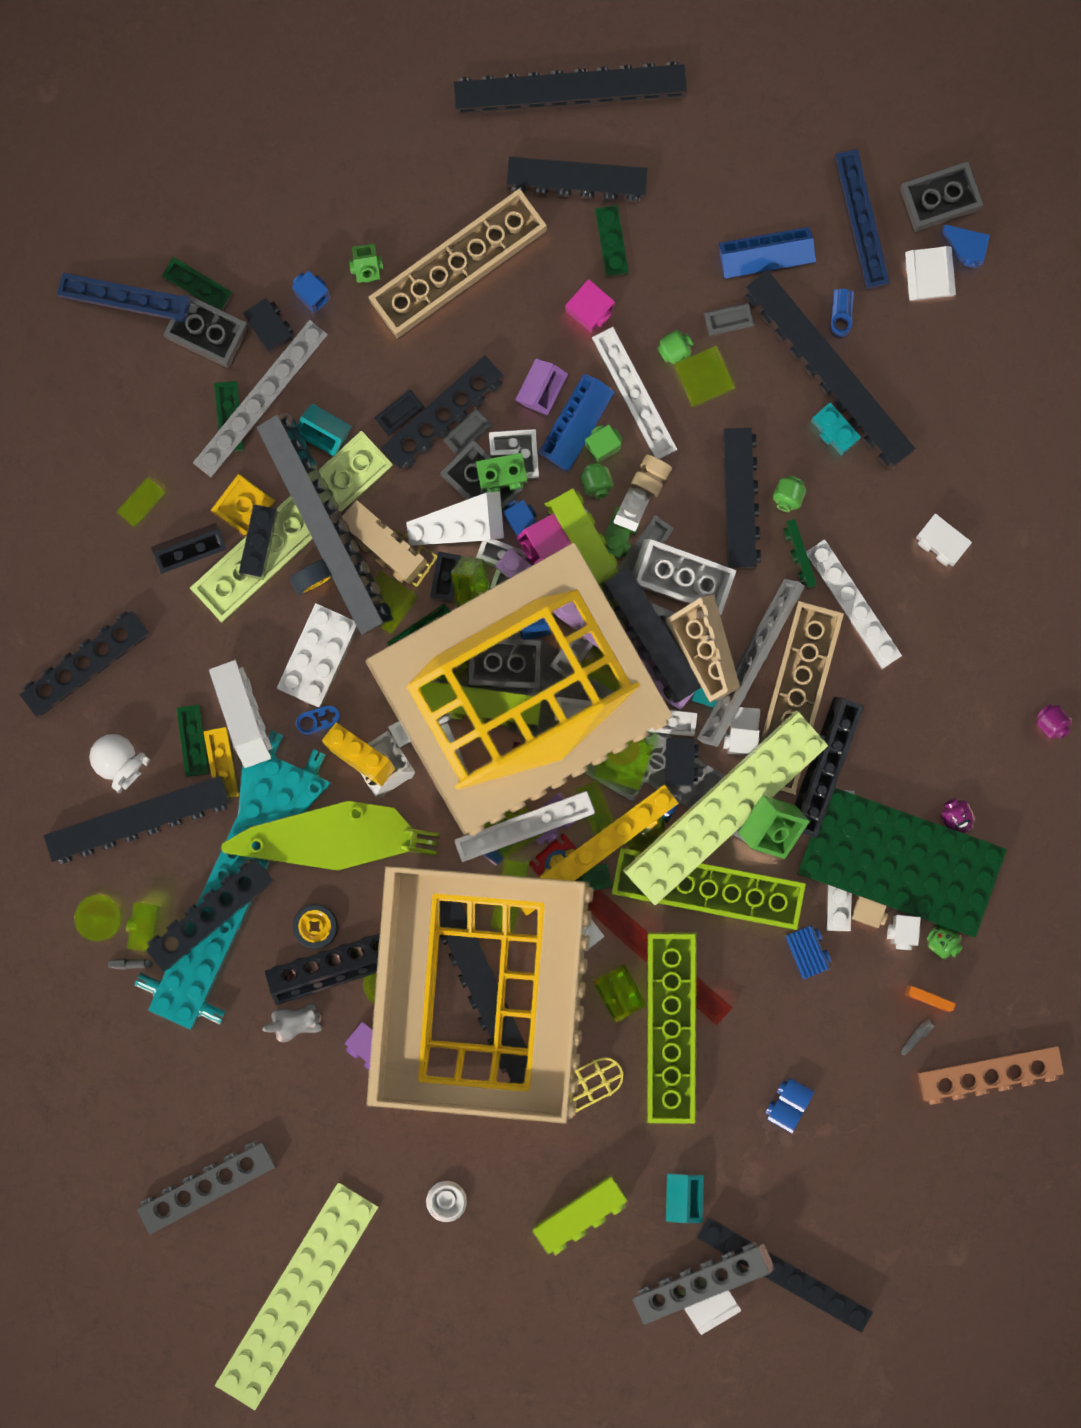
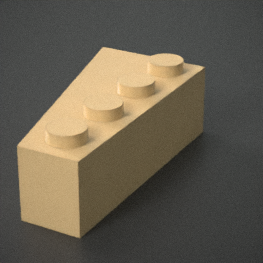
[342,500,427,584]
[666,594,740,702]

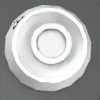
[426,1181,467,1222]

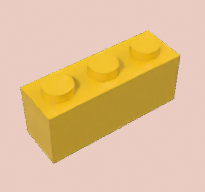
[322,723,396,787]

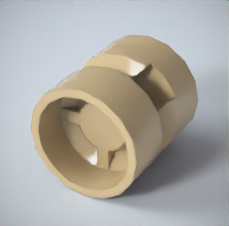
[631,454,672,497]

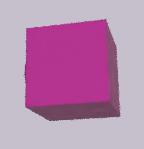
[566,279,615,333]
[516,513,572,566]

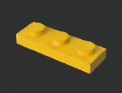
[203,727,240,798]

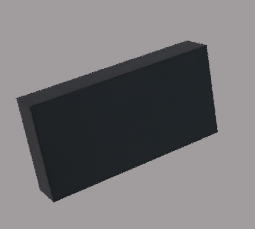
[374,389,425,437]

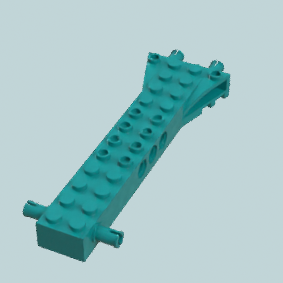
[134,729,332,1030]

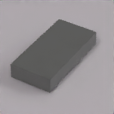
[704,303,755,337]
[443,408,493,456]

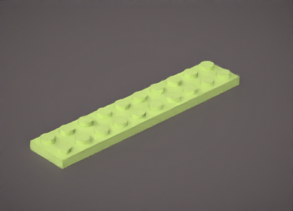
[190,431,393,623]
[623,711,828,905]
[215,1182,378,1410]

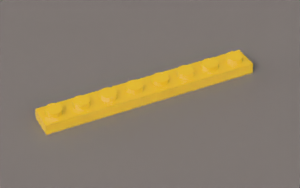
[520,785,679,916]

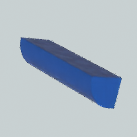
[718,227,816,278]
[537,374,615,472]

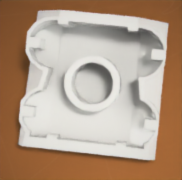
[905,246,956,301]
[361,731,415,797]
[680,1277,741,1335]

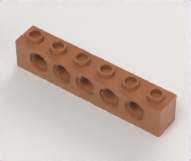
[918,1046,1064,1105]

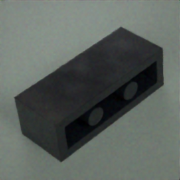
[239,504,278,580]
[151,523,227,574]

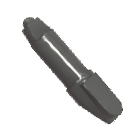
[108,959,153,970]
[901,1018,935,1055]

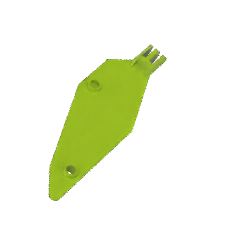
[221,801,440,871]

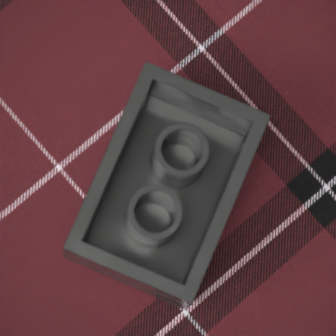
[900,161,983,232]
[164,293,249,369]
[440,440,523,513]
[467,639,541,689]

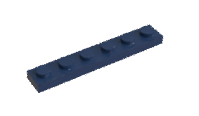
[835,149,890,290]
[56,273,191,322]

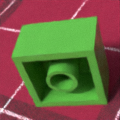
[738,795,810,859]

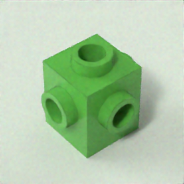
[349,243,383,283]

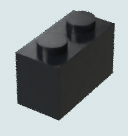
[243,298,294,355]
[430,551,463,604]
[665,738,699,787]

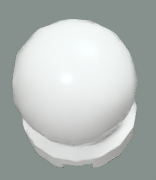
[89,734,150,793]

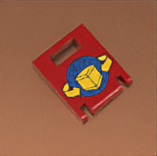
[528,833,577,877]

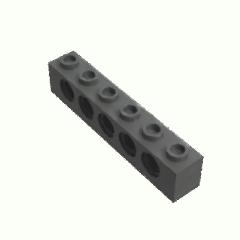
[137,1140,277,1235]
[633,1242,775,1325]

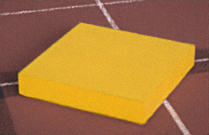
[211,473,276,537]

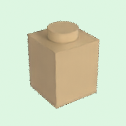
[851,897,889,928]

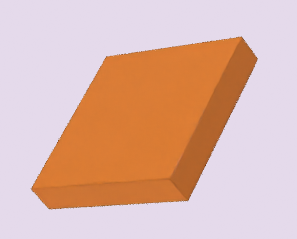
[904,986,955,1012]

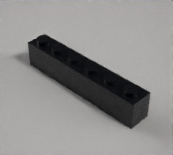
[507,157,648,203]
[723,428,761,570]
[600,567,702,703]

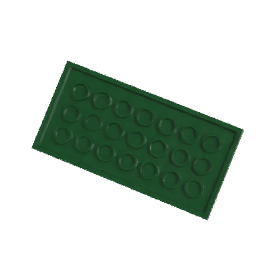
[798,788,1007,938]

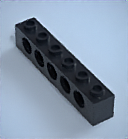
[381,355,504,471]
[19,611,151,718]
[795,697,864,838]
[146,859,275,972]
[265,934,380,1005]

